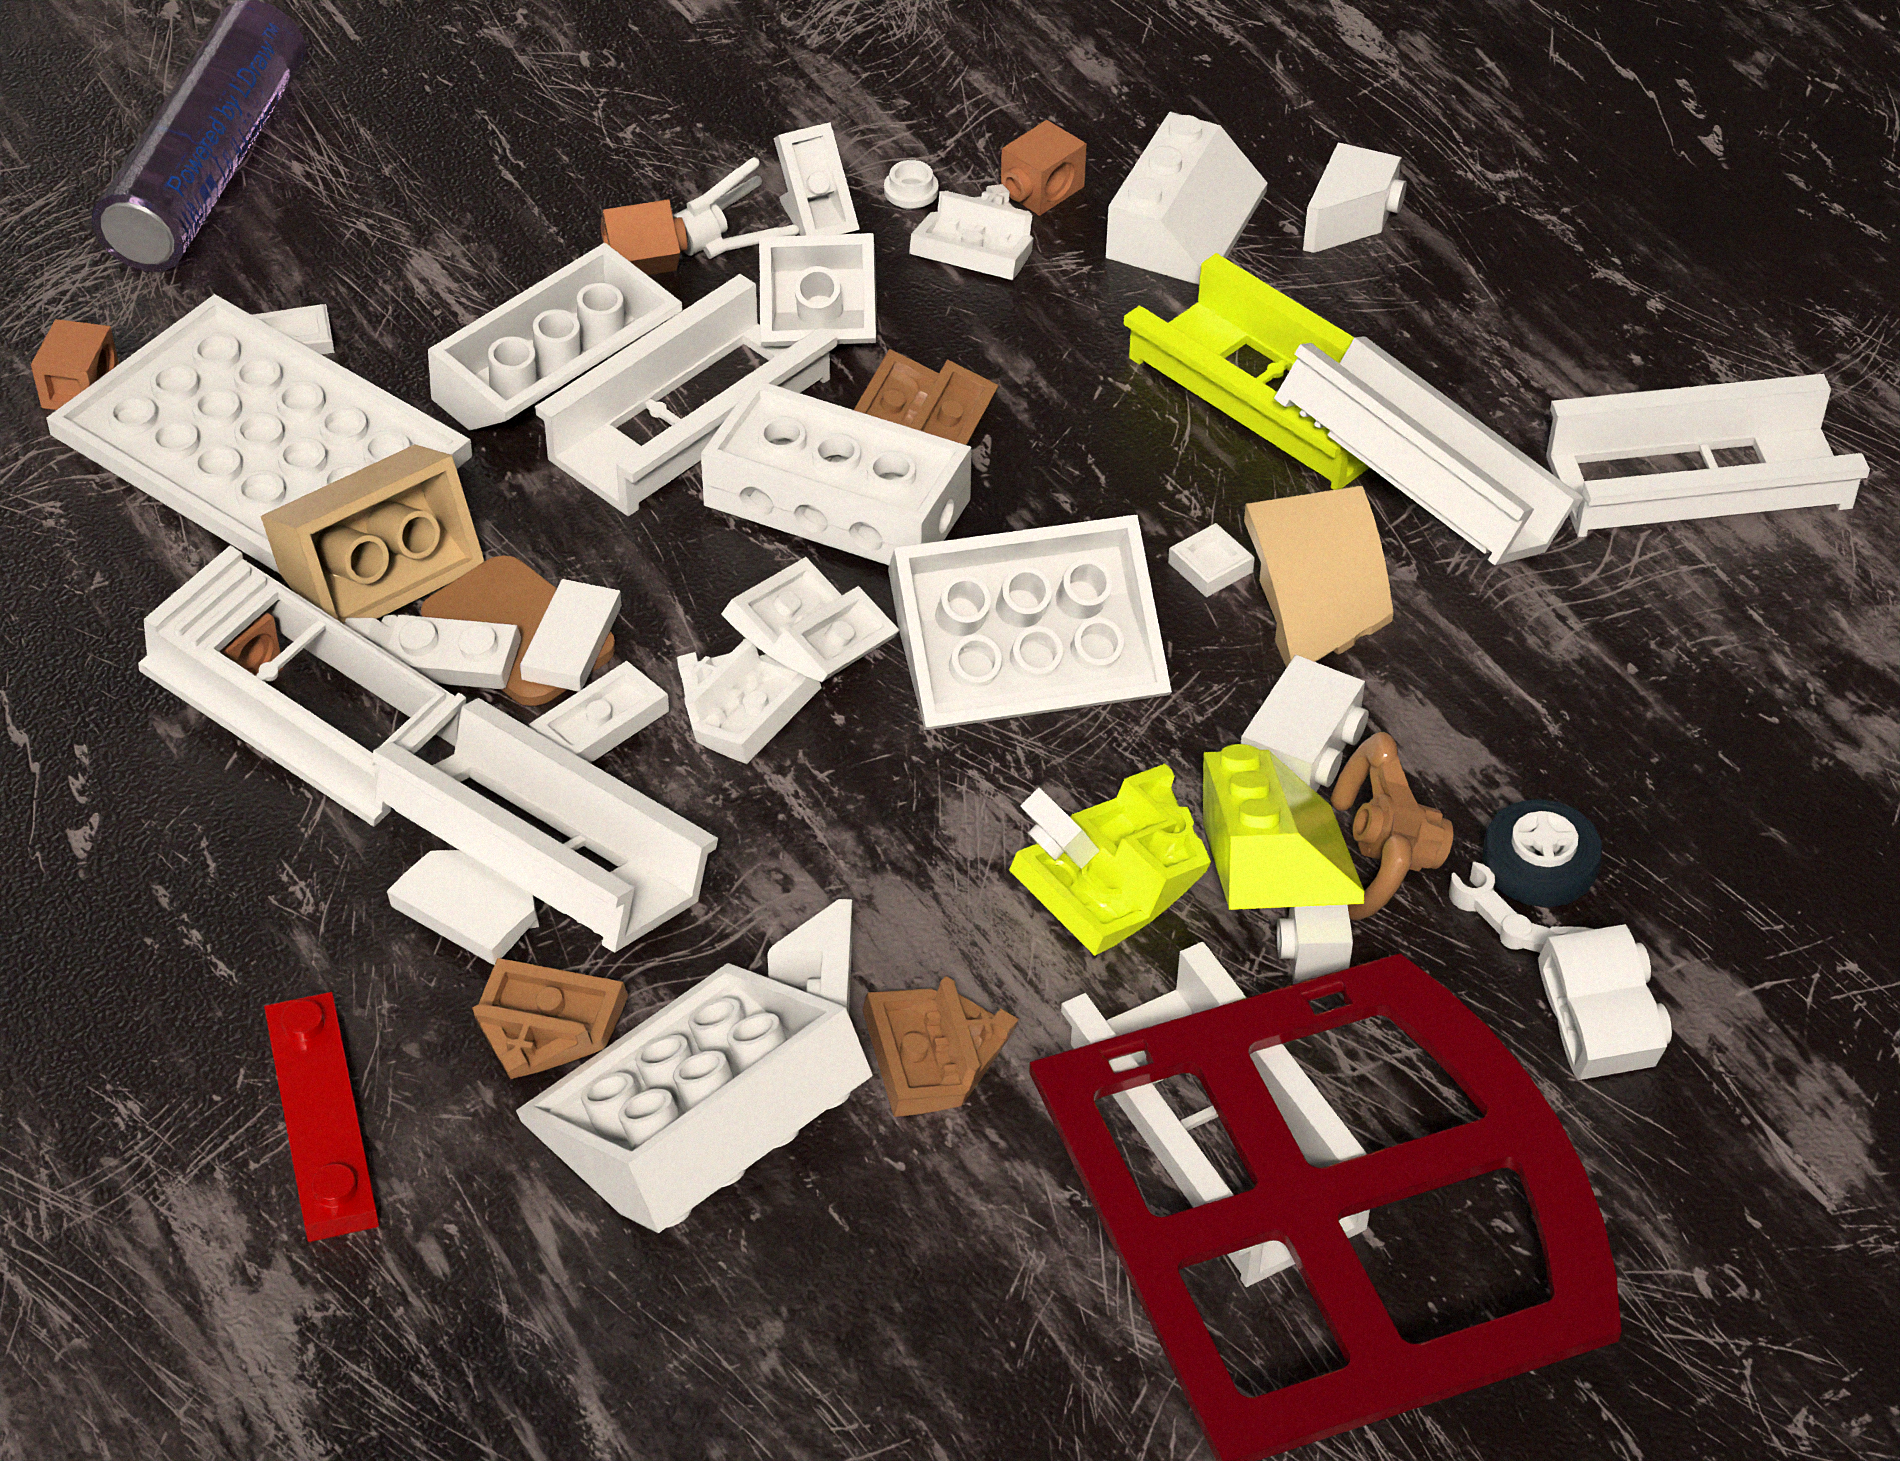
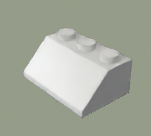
[1106,112,1267,285]

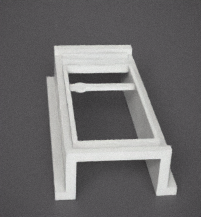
[535,274,837,516]
[1274,337,1584,565]
[1546,374,1870,537]
[138,545,466,827]
[372,698,718,953]
[1061,942,1370,1287]

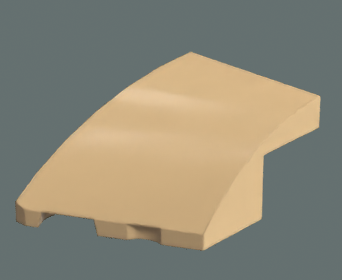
[1244,486,1393,668]

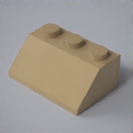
[260,444,485,624]

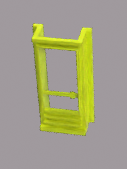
[1124,253,1370,490]

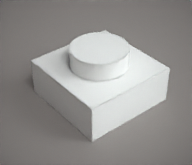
[1021,788,1100,869]

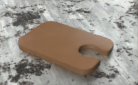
[421,555,615,706]

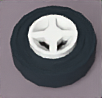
[1482,799,1602,908]

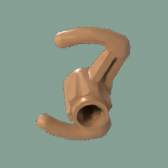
[1330,732,1453,920]

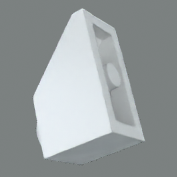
[1303,142,1407,253]

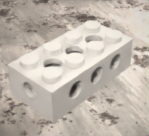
[701,379,971,565]

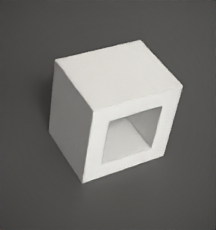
[1277,905,1353,984]

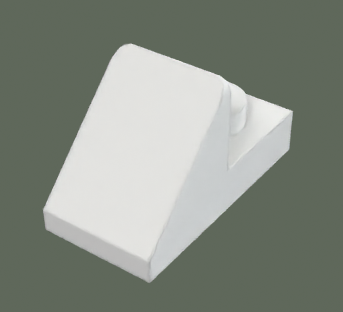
[774,122,859,236]
[768,899,853,1014]

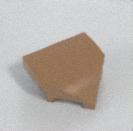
[472,958,628,1079]
[862,976,1019,1117]

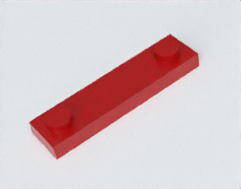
[264,992,379,1242]

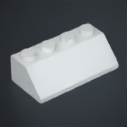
[428,243,682,430]

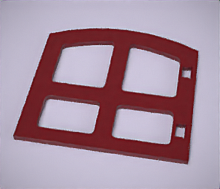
[1029,953,1622,1461]

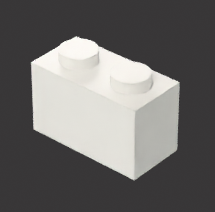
[1241,655,1369,792]

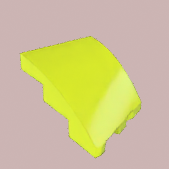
[1009,764,1211,956]

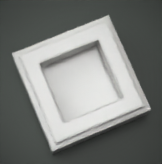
[1168,523,1255,597]

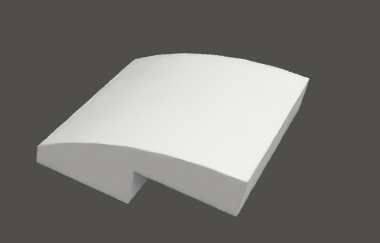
[721,557,900,682]

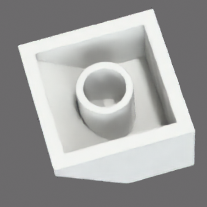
[759,233,877,346]

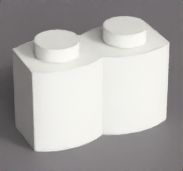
[1538,924,1672,1080]

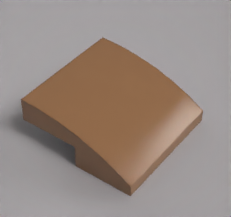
[854,349,999,445]

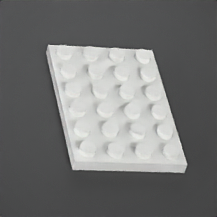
[46,294,472,574]

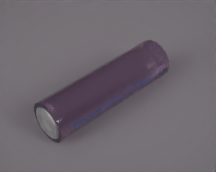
[92,0,306,272]

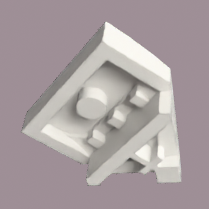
[909,184,1033,280]
[677,638,822,764]
[387,850,539,965]

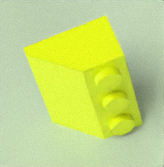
[1203,744,1364,910]

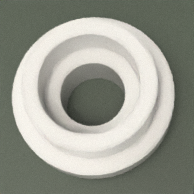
[884,160,938,210]

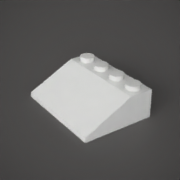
[888,515,1172,730]
[516,963,873,1233]

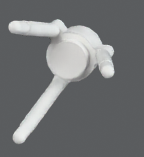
[673,157,799,259]

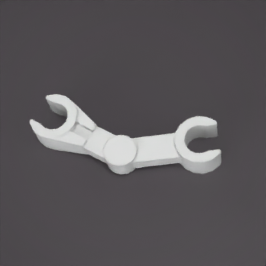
[1449,862,1594,953]

